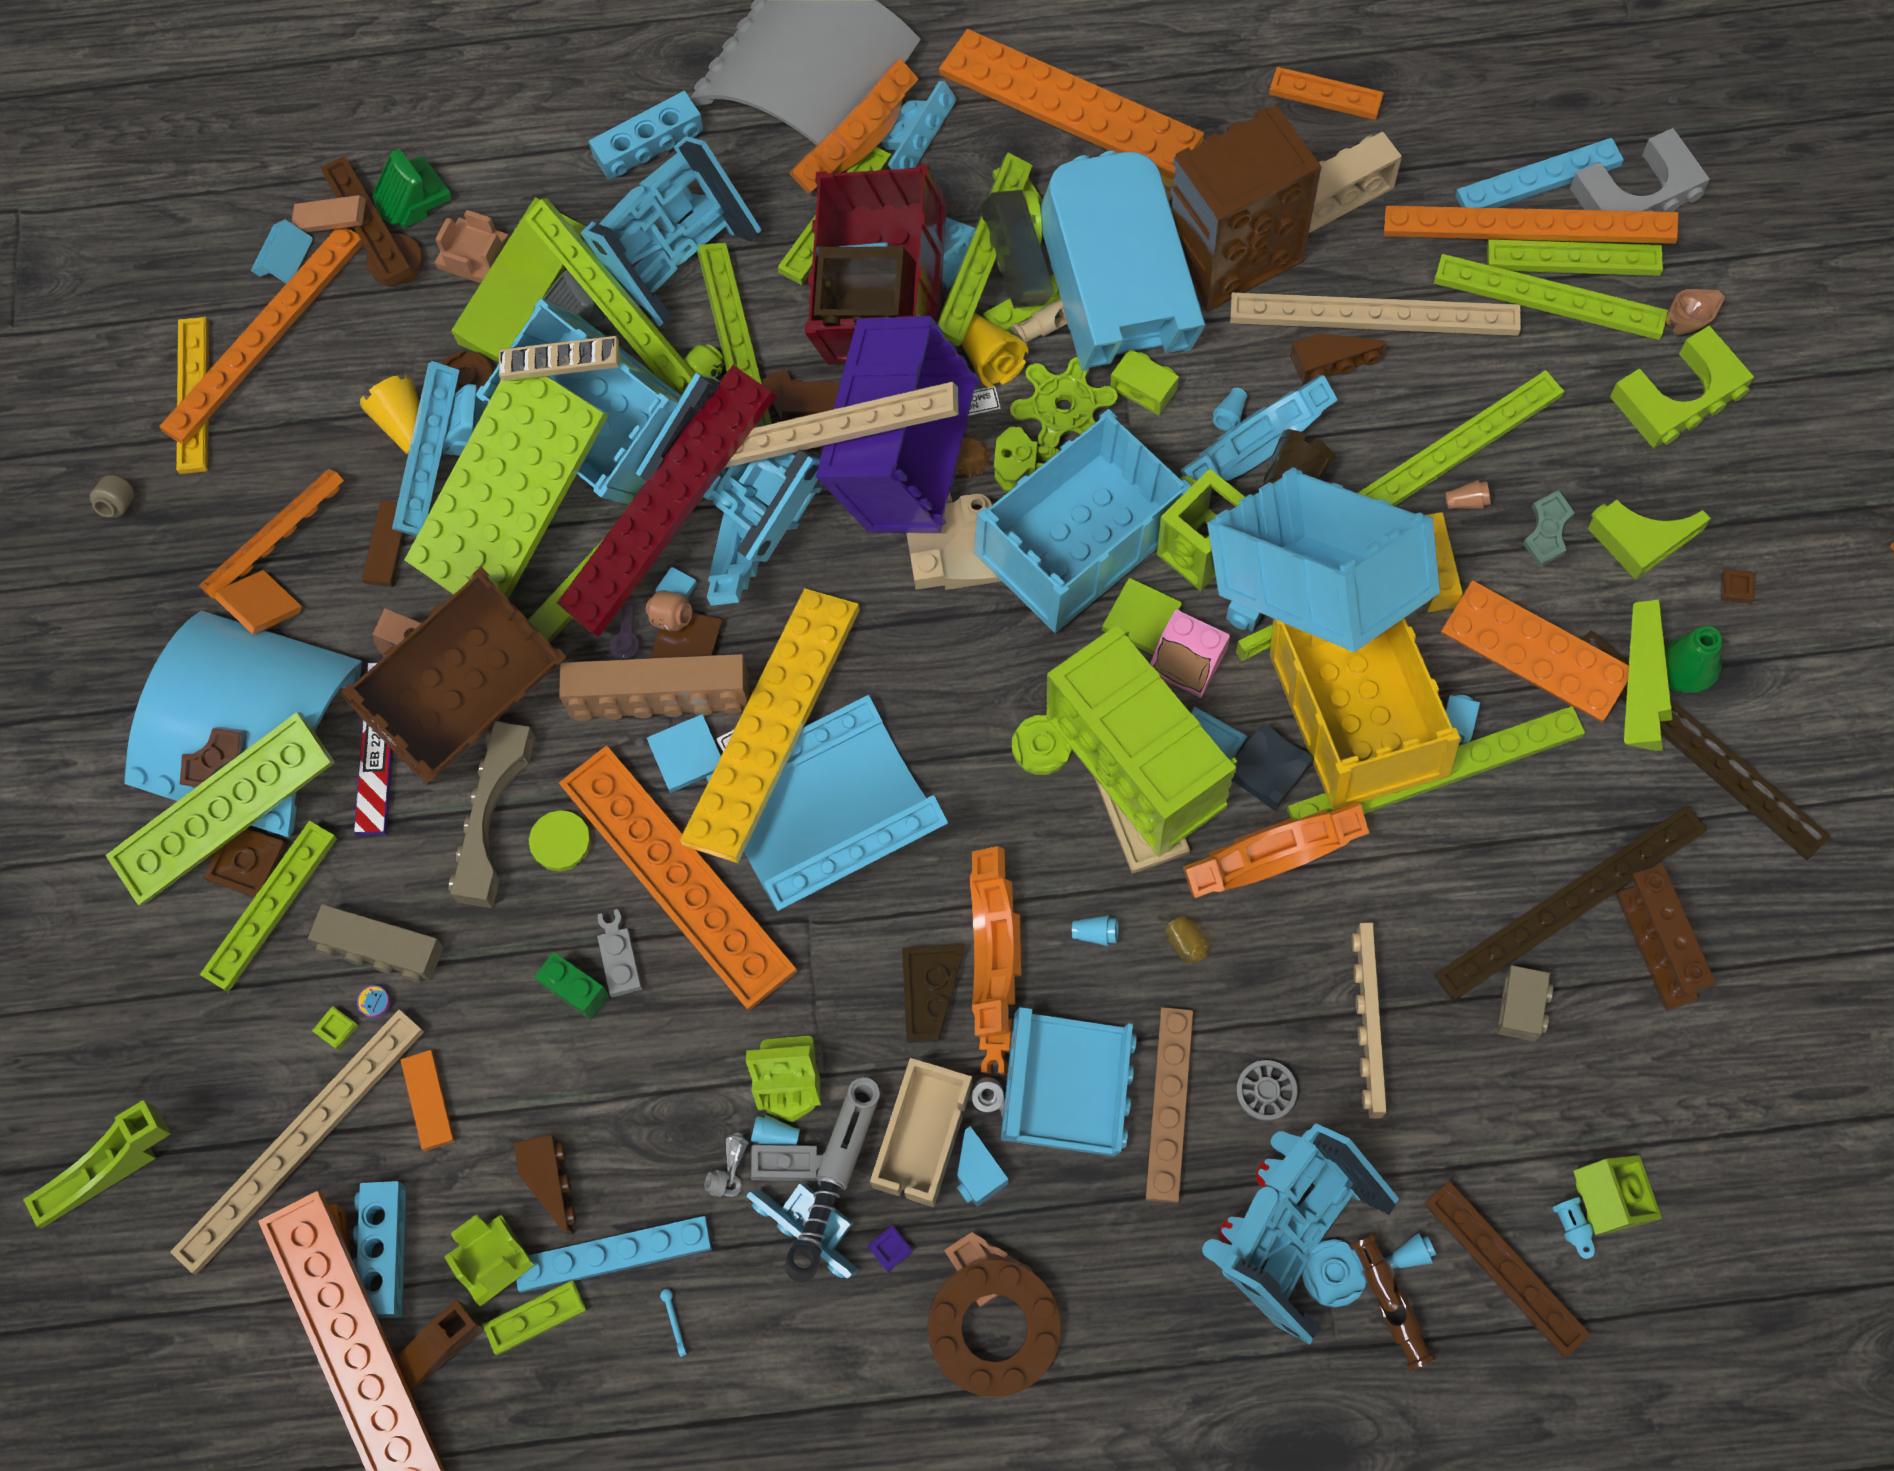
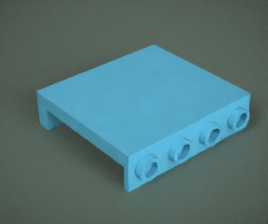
[1001,1007,1136,1156]

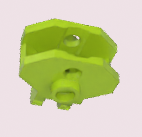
[994,427,1060,492]

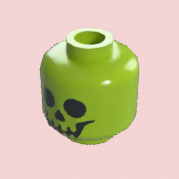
[683,344,724,379]

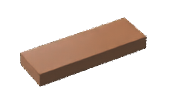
[292,195,366,233]

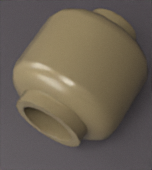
[90,475,135,518]

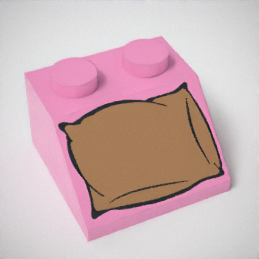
[1150,610,1230,698]

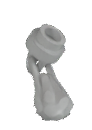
[705,1132,749,1197]

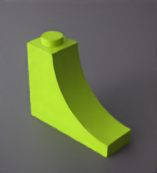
[1588,500,1711,580]

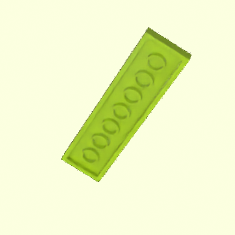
[106,712,335,905]

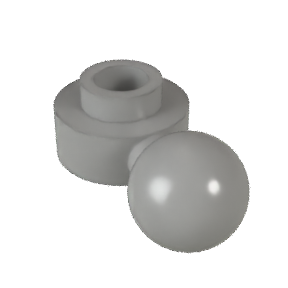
[972,1077,1005,1118]

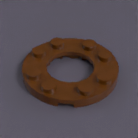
[927,1259,1061,1397]

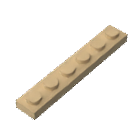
[1352,923,1386,1118]

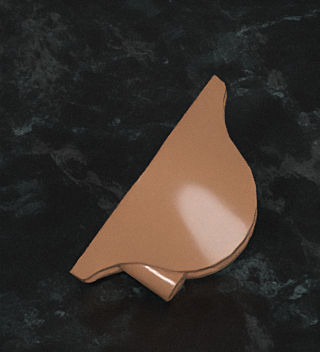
[1666,289,1725,336]

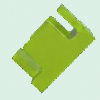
[444,1215,535,1306]

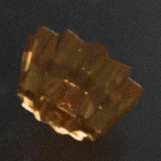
[955,438,991,478]

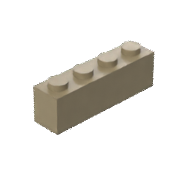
[308,905,444,982]

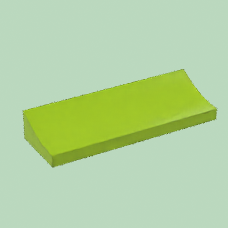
[451,197,587,362]

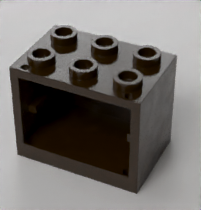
[814,246,916,326]

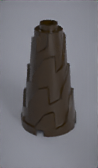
[1263,429,1336,486]

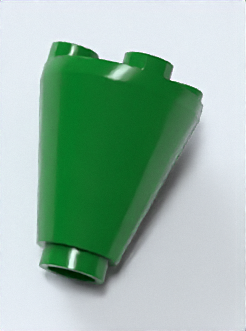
[1664,626,1722,693]

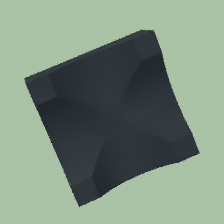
[1231,722,1314,811]

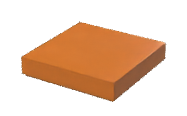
[215,570,302,635]

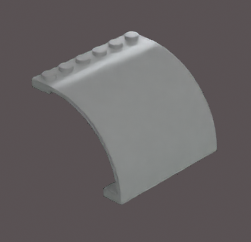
[690,0,921,146]

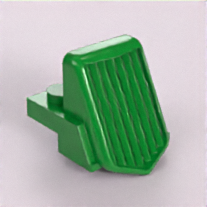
[373,148,451,228]

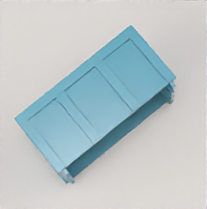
[475,298,682,505]
[974,409,1191,633]
[1207,467,1440,652]

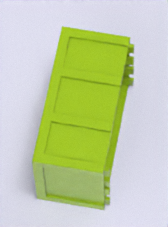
[1047,624,1237,857]

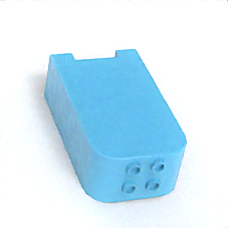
[1040,151,1205,371]

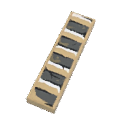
[499,336,619,381]

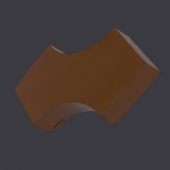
[180,727,246,787]

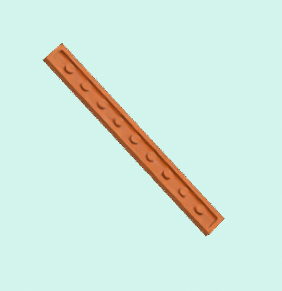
[1384,206,1678,244]
[159,227,363,446]

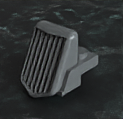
[534,270,614,332]

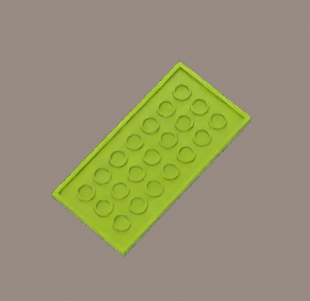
[404,376,609,599]

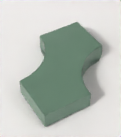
[1523,490,1575,567]

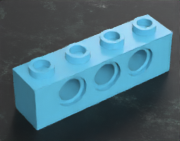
[588,91,704,180]
[353,1181,407,1318]

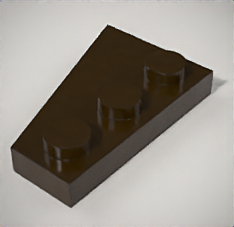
[902,944,965,1043]

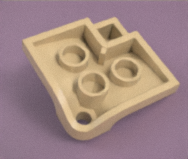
[906,494,1001,590]

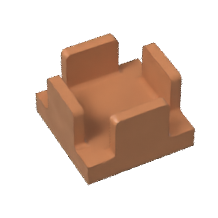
[434,210,510,283]

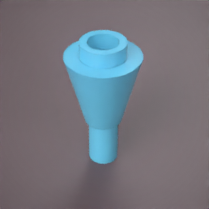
[1384,1233,1436,1269]

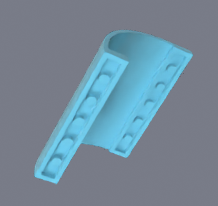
[124,611,362,837]
[706,695,948,911]

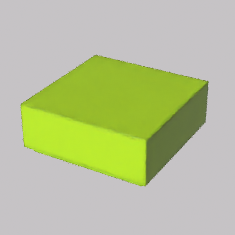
[312,1006,359,1051]

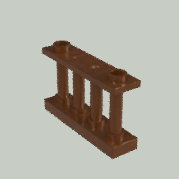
[1616,864,1716,1012]

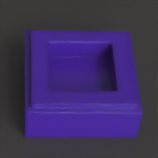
[867,1225,913,1273]

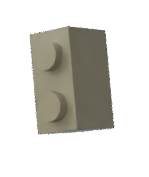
[1497,965,1553,1042]

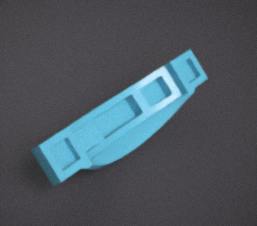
[1180,375,1337,482]
[707,485,765,606]

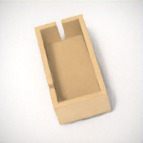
[870,1058,973,1207]

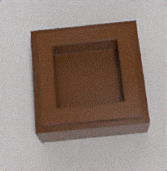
[1721,569,1755,604]

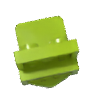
[746,1036,821,1122]

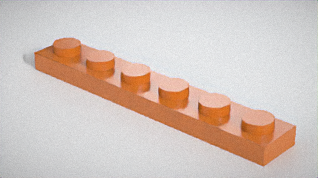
[199,469,344,599]

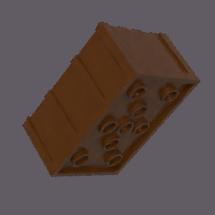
[1171,105,1322,313]
[341,566,566,785]

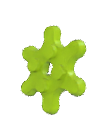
[1010,357,1117,448]

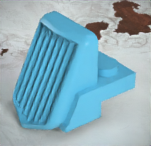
[443,384,488,456]

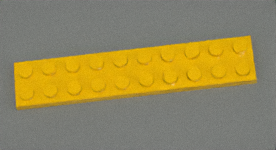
[680,588,860,863]

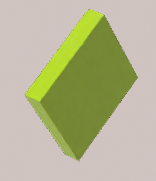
[1102,578,1182,655]

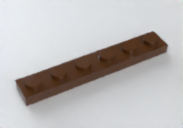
[320,156,413,287]
[1424,1181,1591,1358]

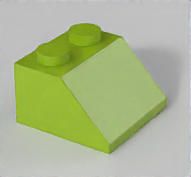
[1573,1155,1662,1235]

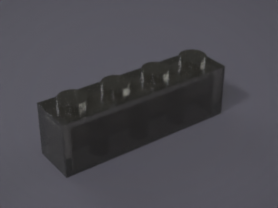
[982,190,1055,309]

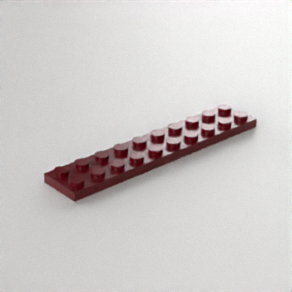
[556,365,777,637]

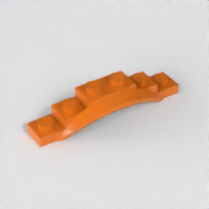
[789,58,918,194]
[1183,802,1369,898]
[970,846,1021,1038]

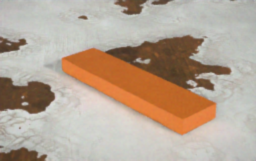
[1269,67,1384,120]

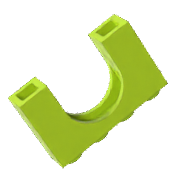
[1610,325,1754,449]

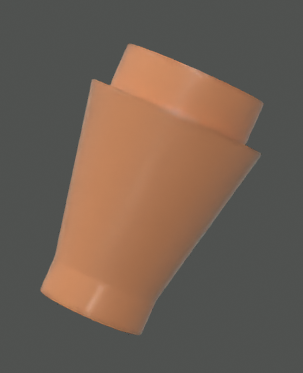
[1445,480,1491,509]

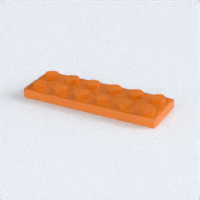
[1441,580,1629,723]

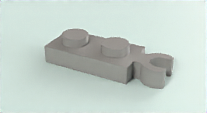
[597,909,642,997]
[751,1145,825,1181]

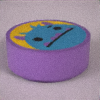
[357,985,391,1019]

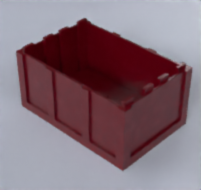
[805,165,947,365]

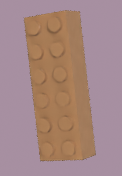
[559,654,750,721]

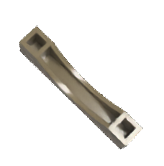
[449,721,536,908]

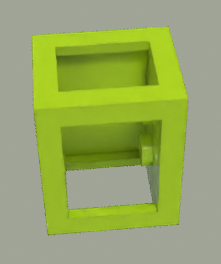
[1157,468,1245,591]

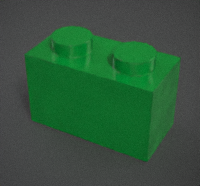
[534,952,609,1020]

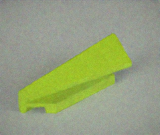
[1624,599,1672,751]

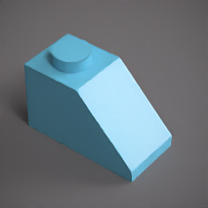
[957,1126,1009,1207]

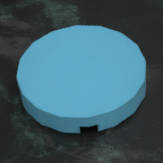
[1301,1239,1366,1308]

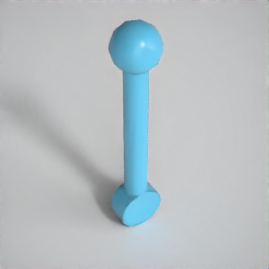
[660,1289,687,1357]

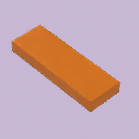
[400,1050,455,1151]

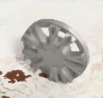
[1236,1060,1297,1121]

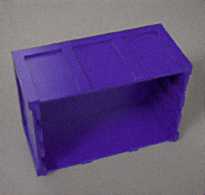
[816,316,980,533]

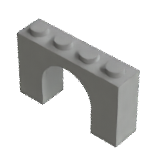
[1570,128,1710,212]

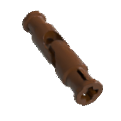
[1349,1233,1436,1371]

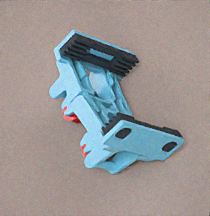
[581,136,761,326]
[636,373,822,562]
[1202,1123,1399,1345]

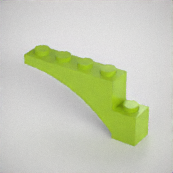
[23,1100,171,1228]

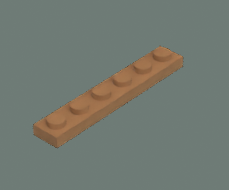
[1146,1007,1193,1204]

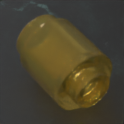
[1165,916,1209,964]

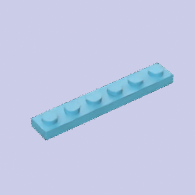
[1455,138,1624,208]
[392,361,459,536]
[516,1216,712,1293]

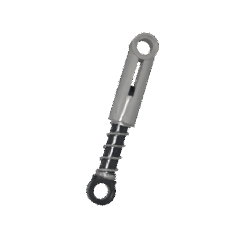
[785,1077,880,1283]

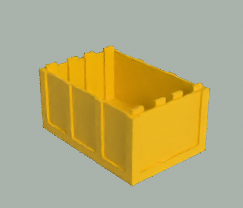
[1270,618,1460,811]

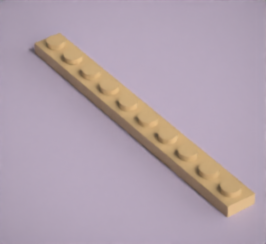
[1230,292,1521,336]
[724,382,958,468]
[170,1010,424,1275]

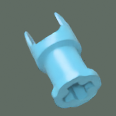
[1552,1197,1595,1259]

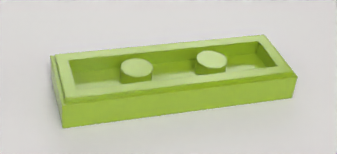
[482,1280,587,1356]

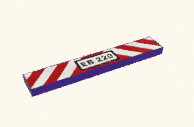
[354,662,393,836]

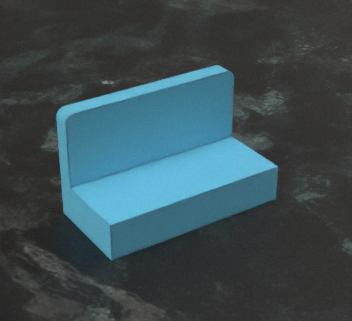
[251,219,313,284]

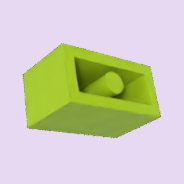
[1110,349,1179,416]

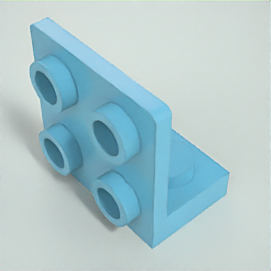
[942,217,975,289]

